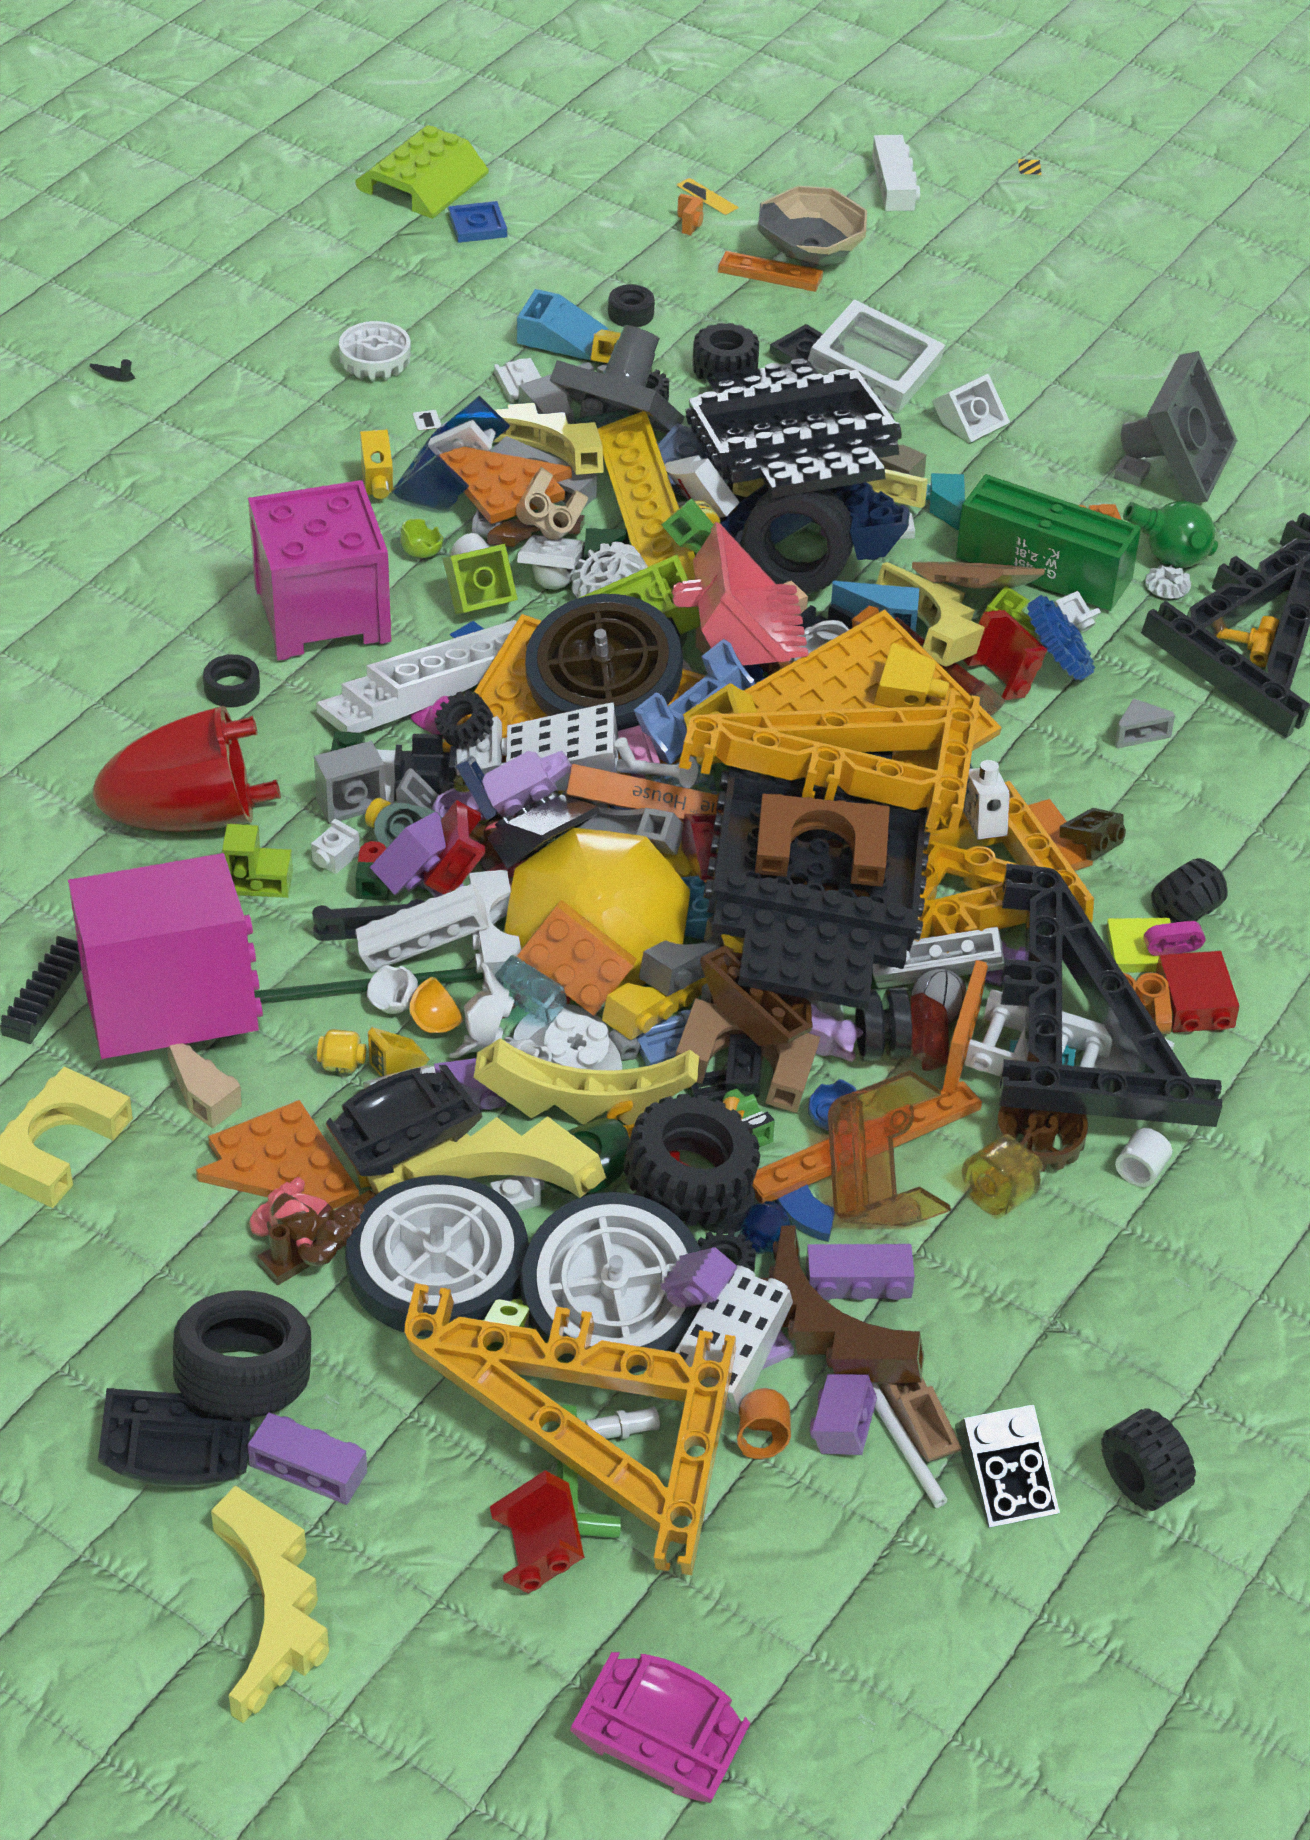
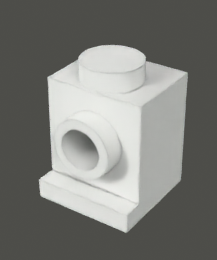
[311,819,360,874]

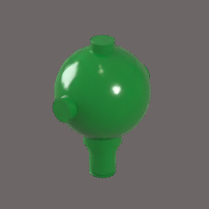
[1123,501,1218,568]

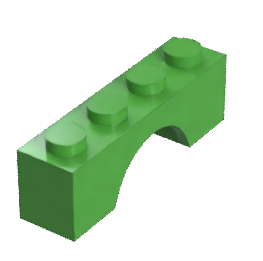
[662,498,714,553]

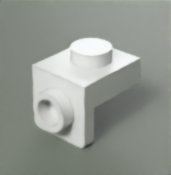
[1054,591,1101,633]

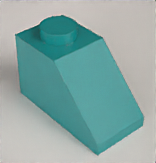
[926,473,965,530]

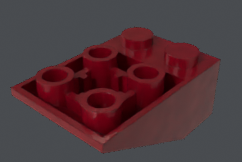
[681,814,763,882]

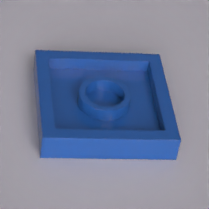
[448,201,507,243]

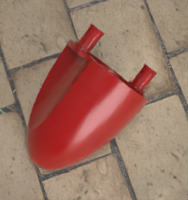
[93,706,281,832]

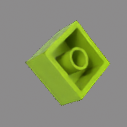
[442,544,518,614]

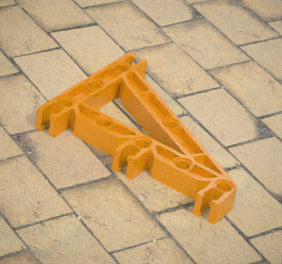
[679,690,980,834]
[405,1283,736,1575]

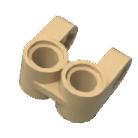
[516,467,588,540]

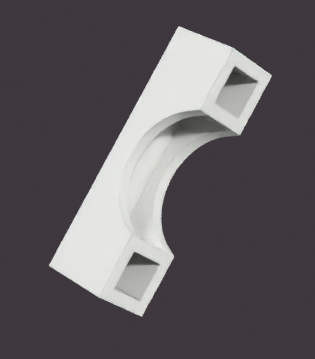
[469,870,523,984]

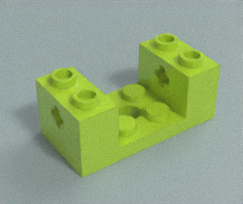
[577,555,701,635]

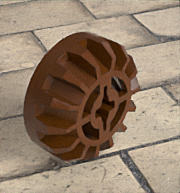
[996,1106,1088,1172]

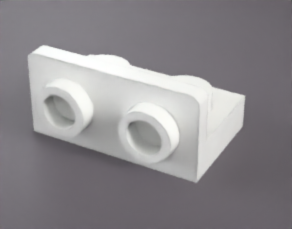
[428,420,495,458]

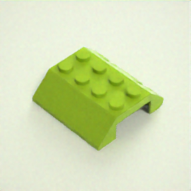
[355,125,489,219]

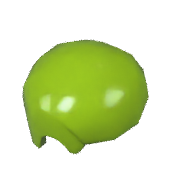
[400,519,444,558]

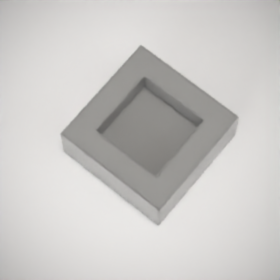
[1114,455,1151,486]

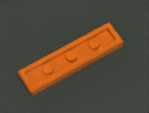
[718,251,823,292]

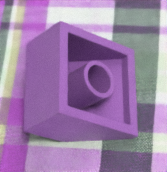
[370,812,446,895]

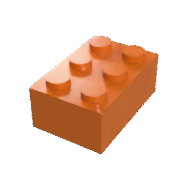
[517,900,637,1016]

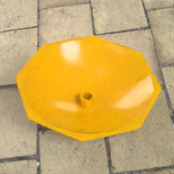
[504,828,690,991]

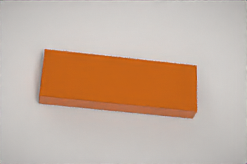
[1028,799,1093,871]

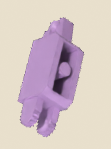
[466,750,571,821]

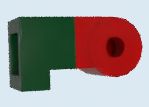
[355,841,389,900]

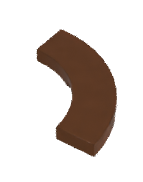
[487,515,585,547]

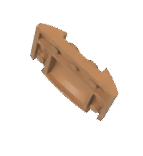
[912,562,1045,588]

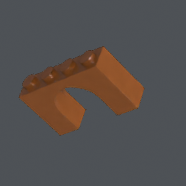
[755,794,890,887]

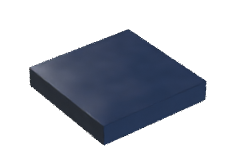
[456,755,498,820]

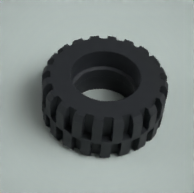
[623,1094,761,1226]

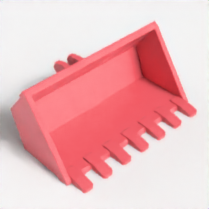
[672,522,809,666]

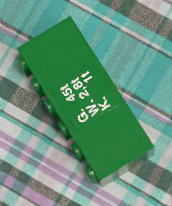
[956,474,1141,611]

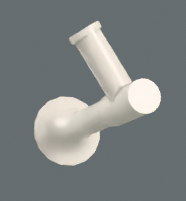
[614,737,698,788]

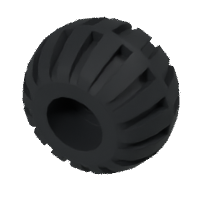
[1151,858,1228,923]

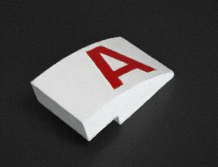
[665,455,739,518]

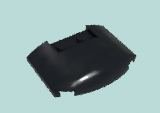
[326,1065,483,1176]
[98,1388,251,1488]

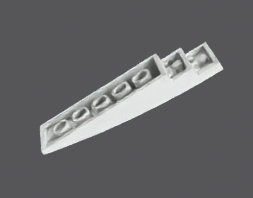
[316,620,517,733]

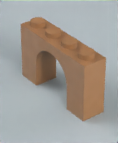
[675,998,820,1113]

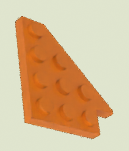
[439,447,572,524]
[196,1100,359,1210]

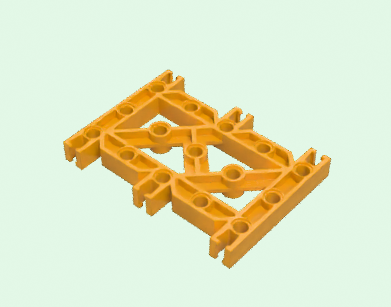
[804,781,1094,953]

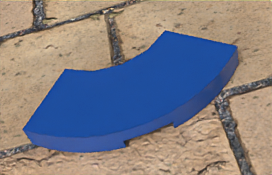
[775,1184,836,1242]

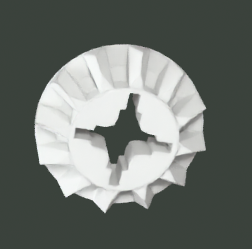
[1146,565,1191,599]

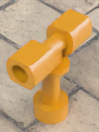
[1216,616,1279,667]

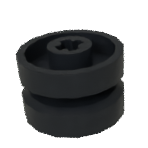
[855,987,912,1062]

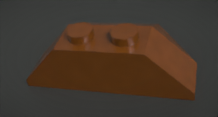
[700,946,813,1046]

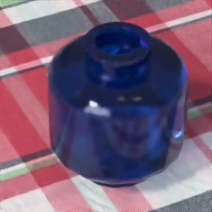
[740,1201,790,1254]

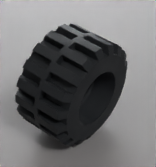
[692,323,759,383]
[1101,1408,1196,1511]

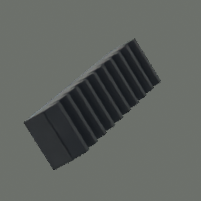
[0,936,82,1044]

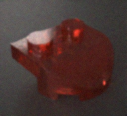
[911,992,950,1071]

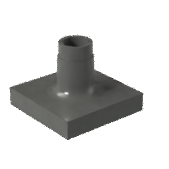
[549,325,685,434]
[1121,351,1238,504]

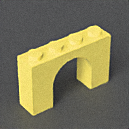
[0,1066,133,1208]

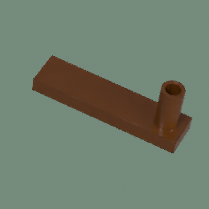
[257,1190,375,1285]

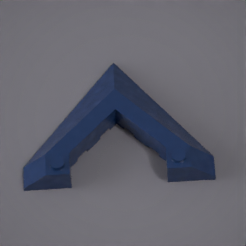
[694,482,910,560]

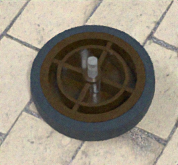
[525,594,683,731]

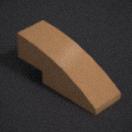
[878,1377,962,1462]

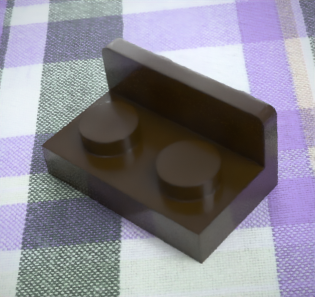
[1060,808,1126,861]

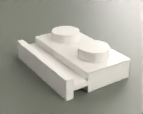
[494,358,541,404]
[457,716,502,781]

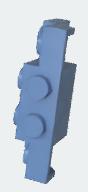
[634,639,755,764]

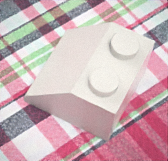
[932,374,1010,443]

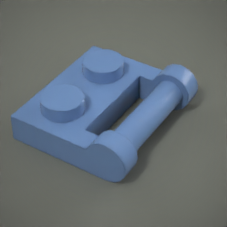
[636,1009,691,1066]

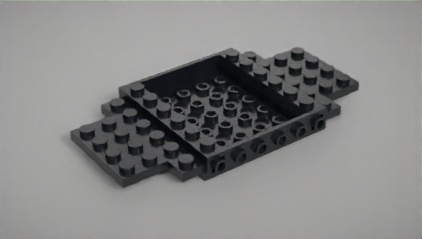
[685,359,902,498]
[703,751,930,1010]

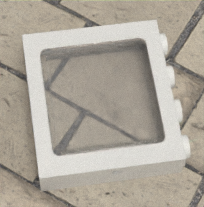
[808,299,946,414]

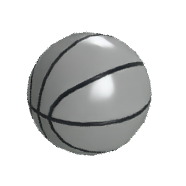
[911,968,967,1025]

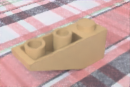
[167,1043,242,1129]

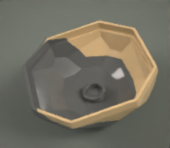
[758,186,867,269]

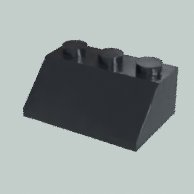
[487,795,601,869]

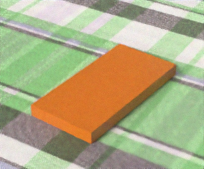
[943,960,988,1093]

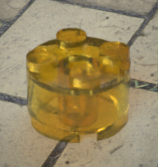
[962,1134,1042,1215]

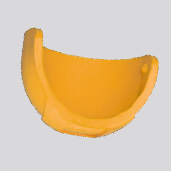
[409,977,463,1033]

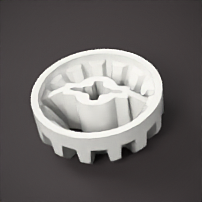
[339,321,411,382]
[571,542,648,598]

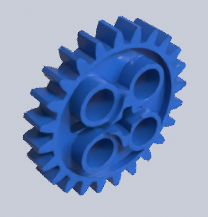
[1027,595,1095,681]

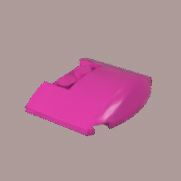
[570,1652,750,1803]

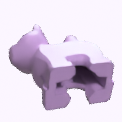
[808,1004,863,1062]

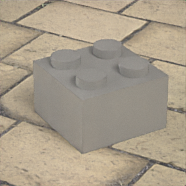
[314,741,386,824]

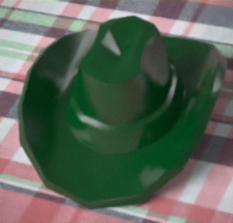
[544,1118,630,1195]

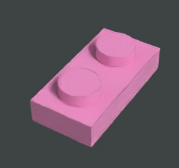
[617,725,663,781]

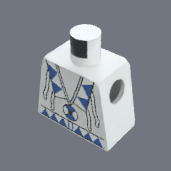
[963,760,1009,839]

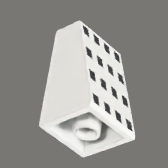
[501,703,618,791]
[675,1265,793,1415]

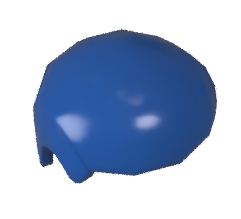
[808,1079,860,1132]

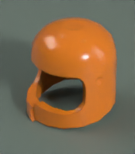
[737,1388,791,1459]

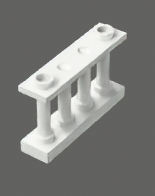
[965,989,1114,1076]

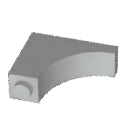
[519,362,594,424]

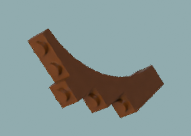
[760,1226,924,1383]

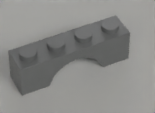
[639,916,725,996]

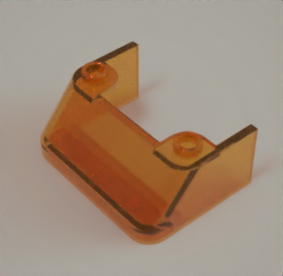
[828,1070,951,1227]

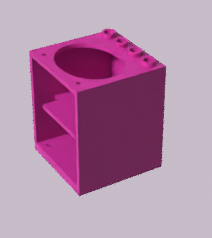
[68,853,263,1059]

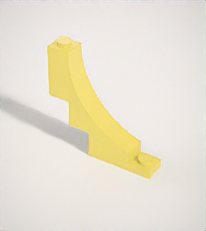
[368,1116,606,1198]

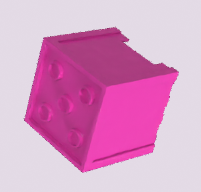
[248,480,392,660]

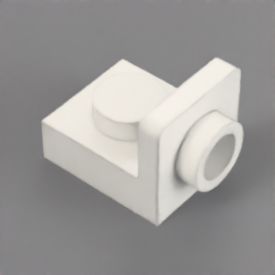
[490,1175,545,1211]

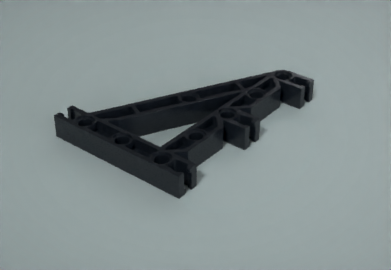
[1141,512,1310,738]
[999,863,1222,1127]

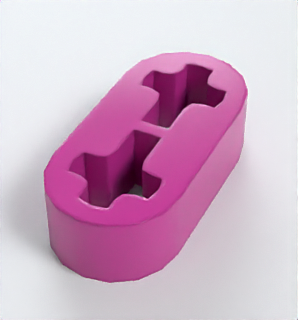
[1143,921,1206,956]

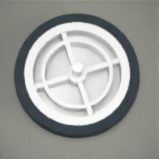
[345,1175,529,1337]
[520,1192,702,1374]

